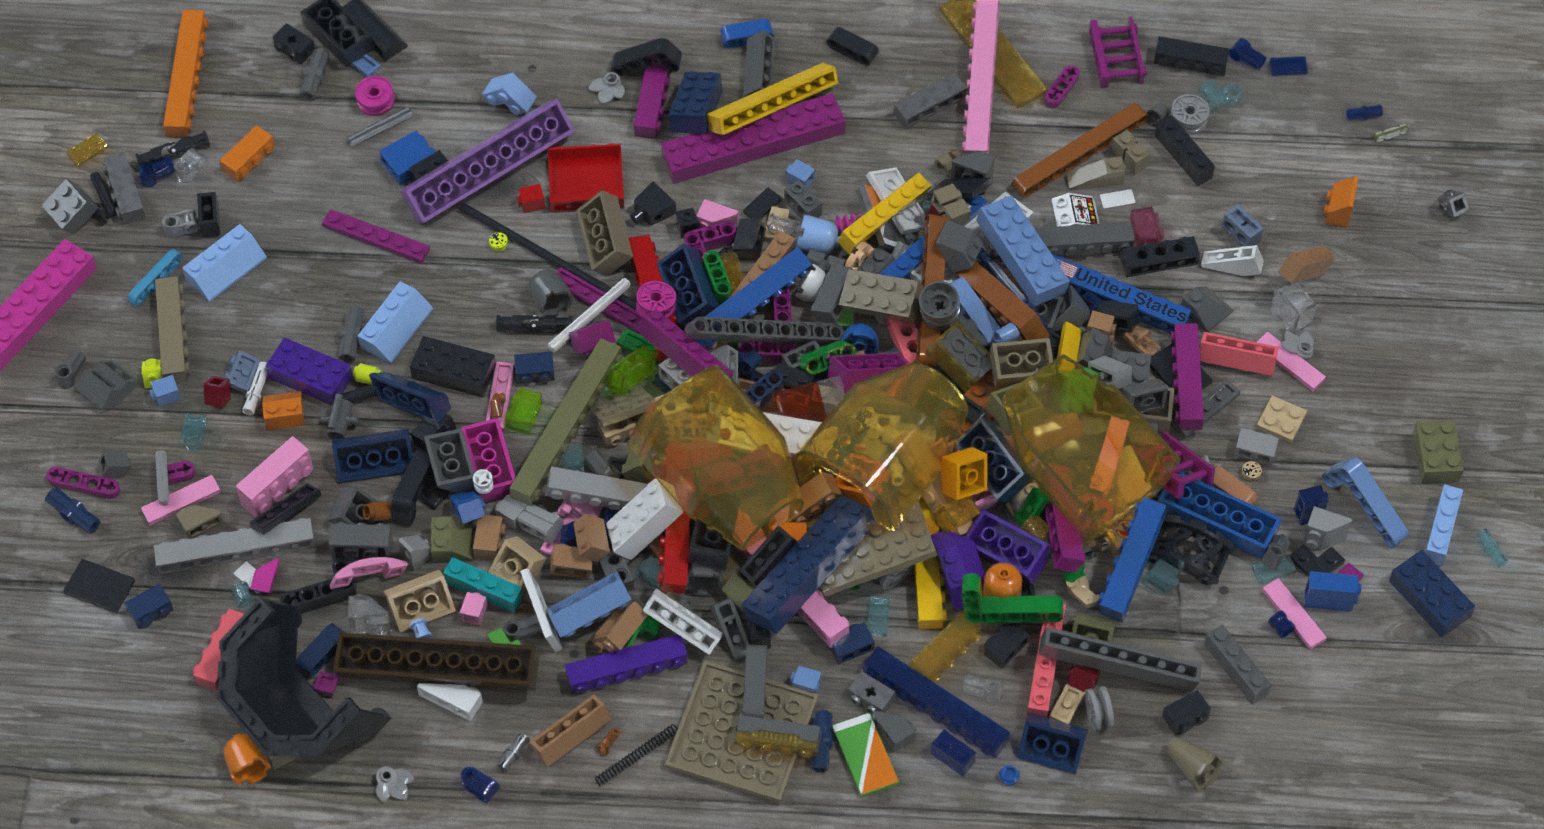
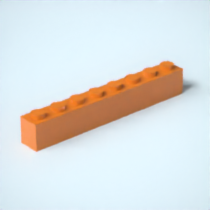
[163,10,209,137]

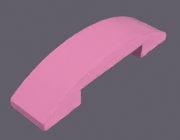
[329,557,408,589]

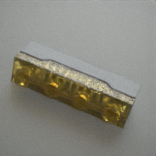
[736,715,822,757]

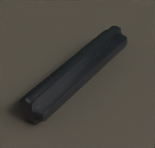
[90,172,117,218]

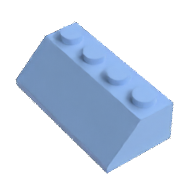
[182,224,267,302]
[358,281,433,364]

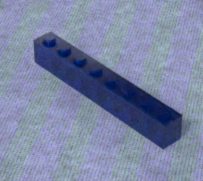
[863,646,1011,758]

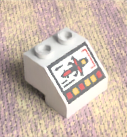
[1052,193,1100,226]

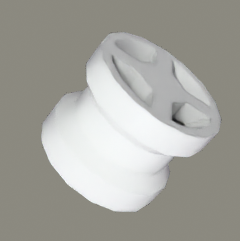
[473,469,493,494]

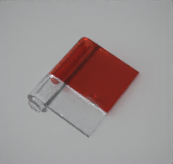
[773,376,856,432]

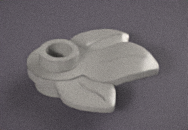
[589,72,625,104]
[1281,330,1314,359]
[376,766,414,803]

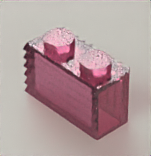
[1130,206,1164,246]

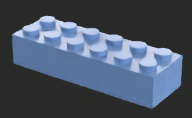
[976,195,1070,306]

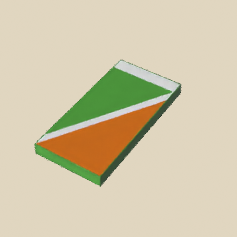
[832,712,899,798]

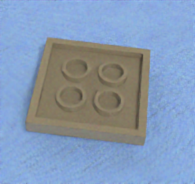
[589,385,657,427]

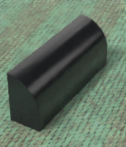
[343,0,408,62]

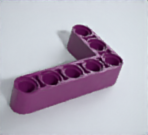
[684,221,736,306]
[737,286,793,365]

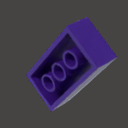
[265,337,353,406]
[965,509,1052,585]

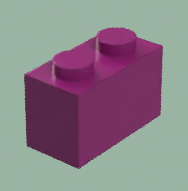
[569,320,616,356]

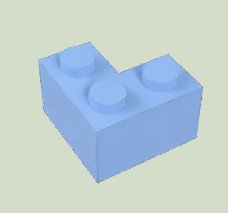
[482,72,537,116]

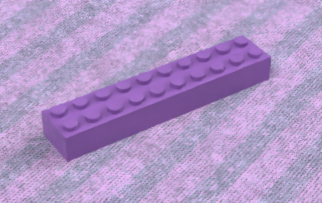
[399,99,575,223]

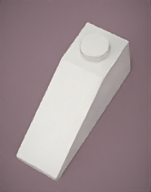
[1201,245,1264,276]
[417,683,483,721]

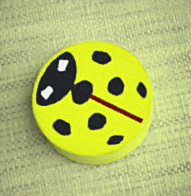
[489,232,508,251]

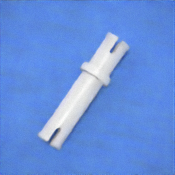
[242,362,267,416]

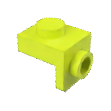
[142,359,163,389]

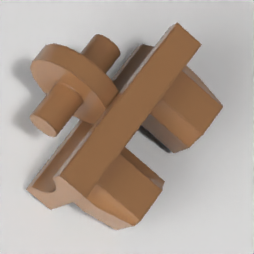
[1123,325,1161,357]

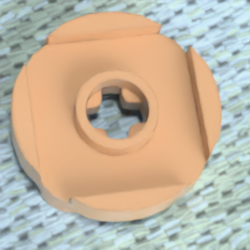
[845,242,875,270]

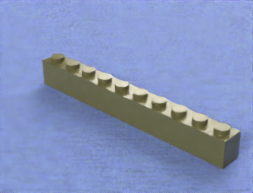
[510,338,623,506]

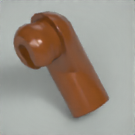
[490,393,506,418]
[597,727,621,756]

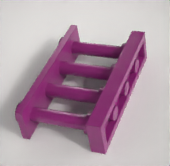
[1089,16,1147,88]
[1130,431,1215,498]

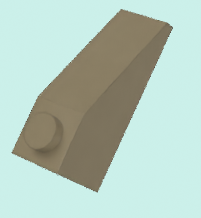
[1066,156,1125,191]

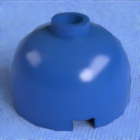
[842,324,879,354]

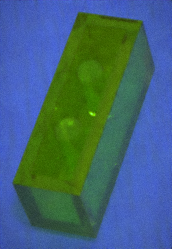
[606,346,658,395]

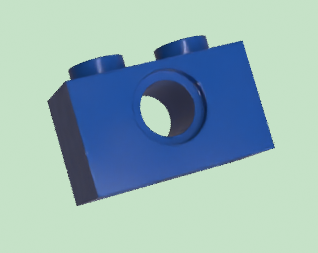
[449,489,486,524]

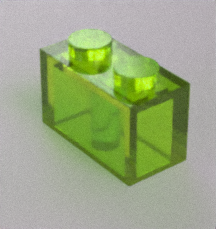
[505,388,543,435]

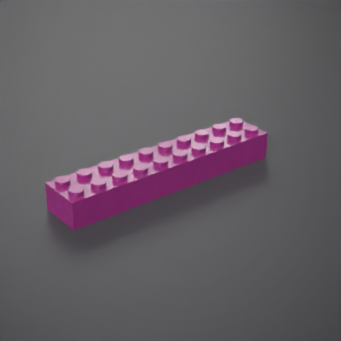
[661,93,846,184]

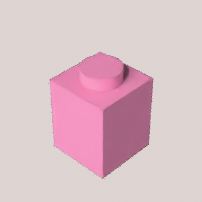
[460,592,487,626]

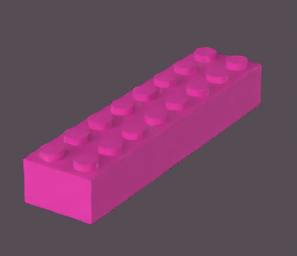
[0,239,97,371]

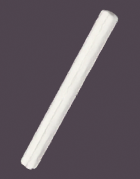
[547,278,631,352]

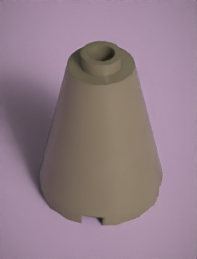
[1167,738,1224,791]

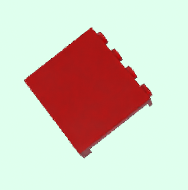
[548,143,625,213]

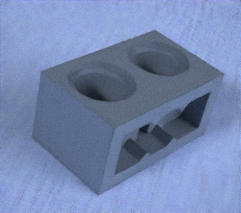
[1222,205,1264,247]

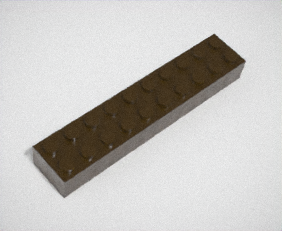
[334,632,540,691]

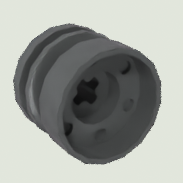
[919,281,961,330]

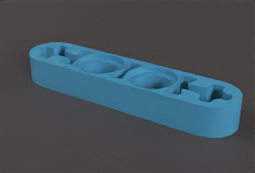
[127,249,183,306]

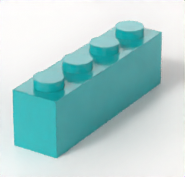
[443,557,524,614]

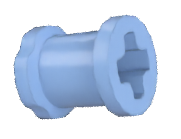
[410,618,433,639]

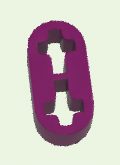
[167,461,195,485]

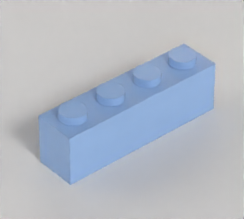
[1425,484,1463,566]

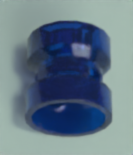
[1268,610,1296,638]

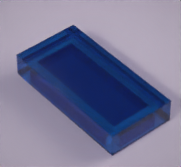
[1269,56,1308,76]

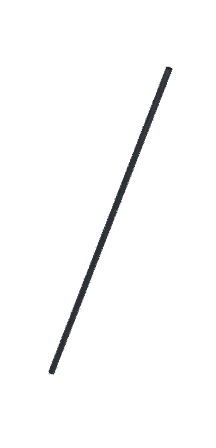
[459,202,902,464]

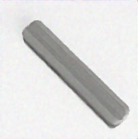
[155,450,169,505]

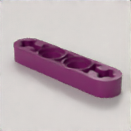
[46,467,120,499]

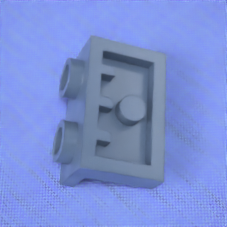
[222,350,260,394]

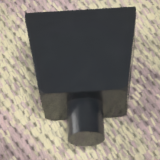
[630,181,676,226]

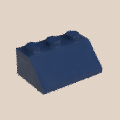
[1017,713,1088,774]

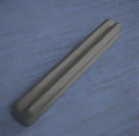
[347,107,413,146]

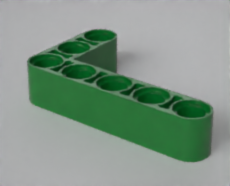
[962,573,1063,623]

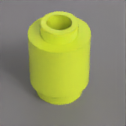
[353,363,383,385]

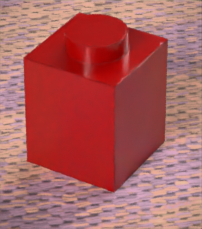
[516,184,545,213]

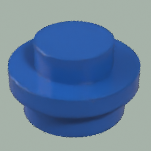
[999,765,1020,785]

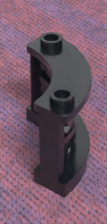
[1148,514,1236,585]

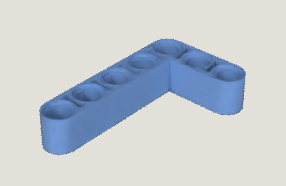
[950,277,1020,354]
[1322,458,1409,548]

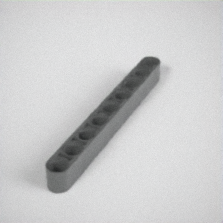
[685,317,844,346]

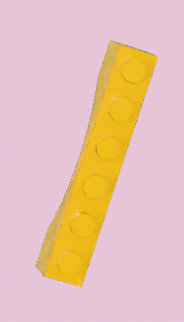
[837,173,932,255]

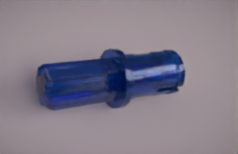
[1346,104,1383,120]

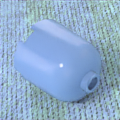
[796,215,840,255]

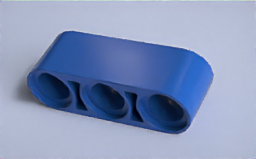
[720,19,774,49]

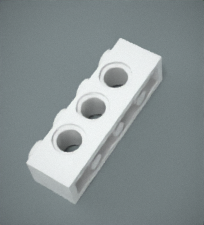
[643,589,722,655]

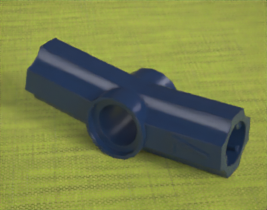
[45,487,101,534]
[811,710,833,773]

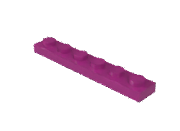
[322,209,430,264]

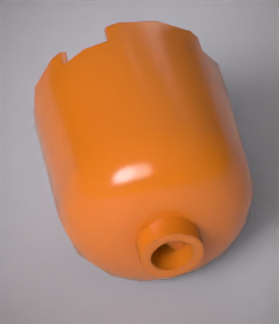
[982,563,1022,598]
[223,733,271,785]

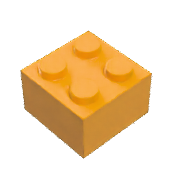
[942,447,987,500]

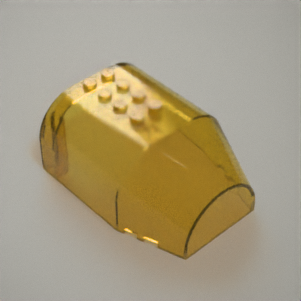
[1002,354,1181,541]
[794,362,969,532]
[627,365,804,551]

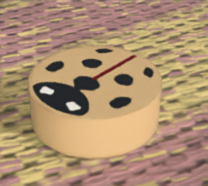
[1242,461,1262,481]

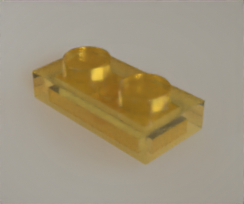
[66,132,108,167]

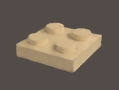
[1256,396,1307,444]

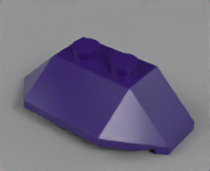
[931,530,985,611]

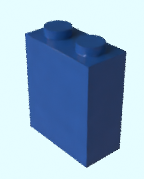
[379,130,436,186]
[1304,571,1361,611]

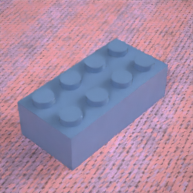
[547,571,632,637]

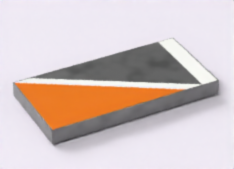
[859,184,906,251]

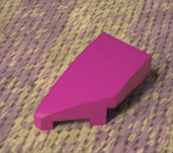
[250,558,280,594]

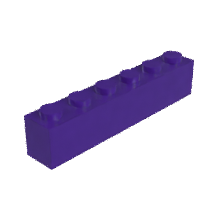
[565,634,688,694]

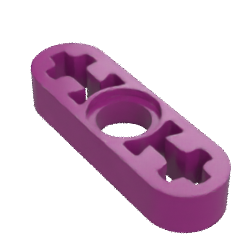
[1044,65,1080,108]

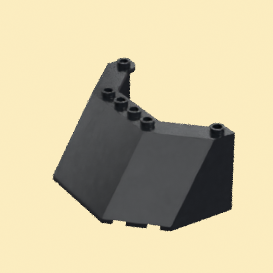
[216,597,392,756]

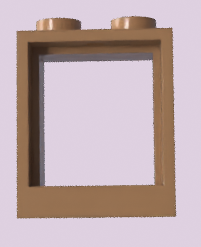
[590,601,648,653]

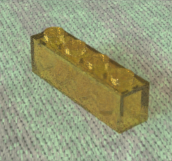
[909,611,981,686]

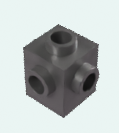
[1437,189,1469,217]

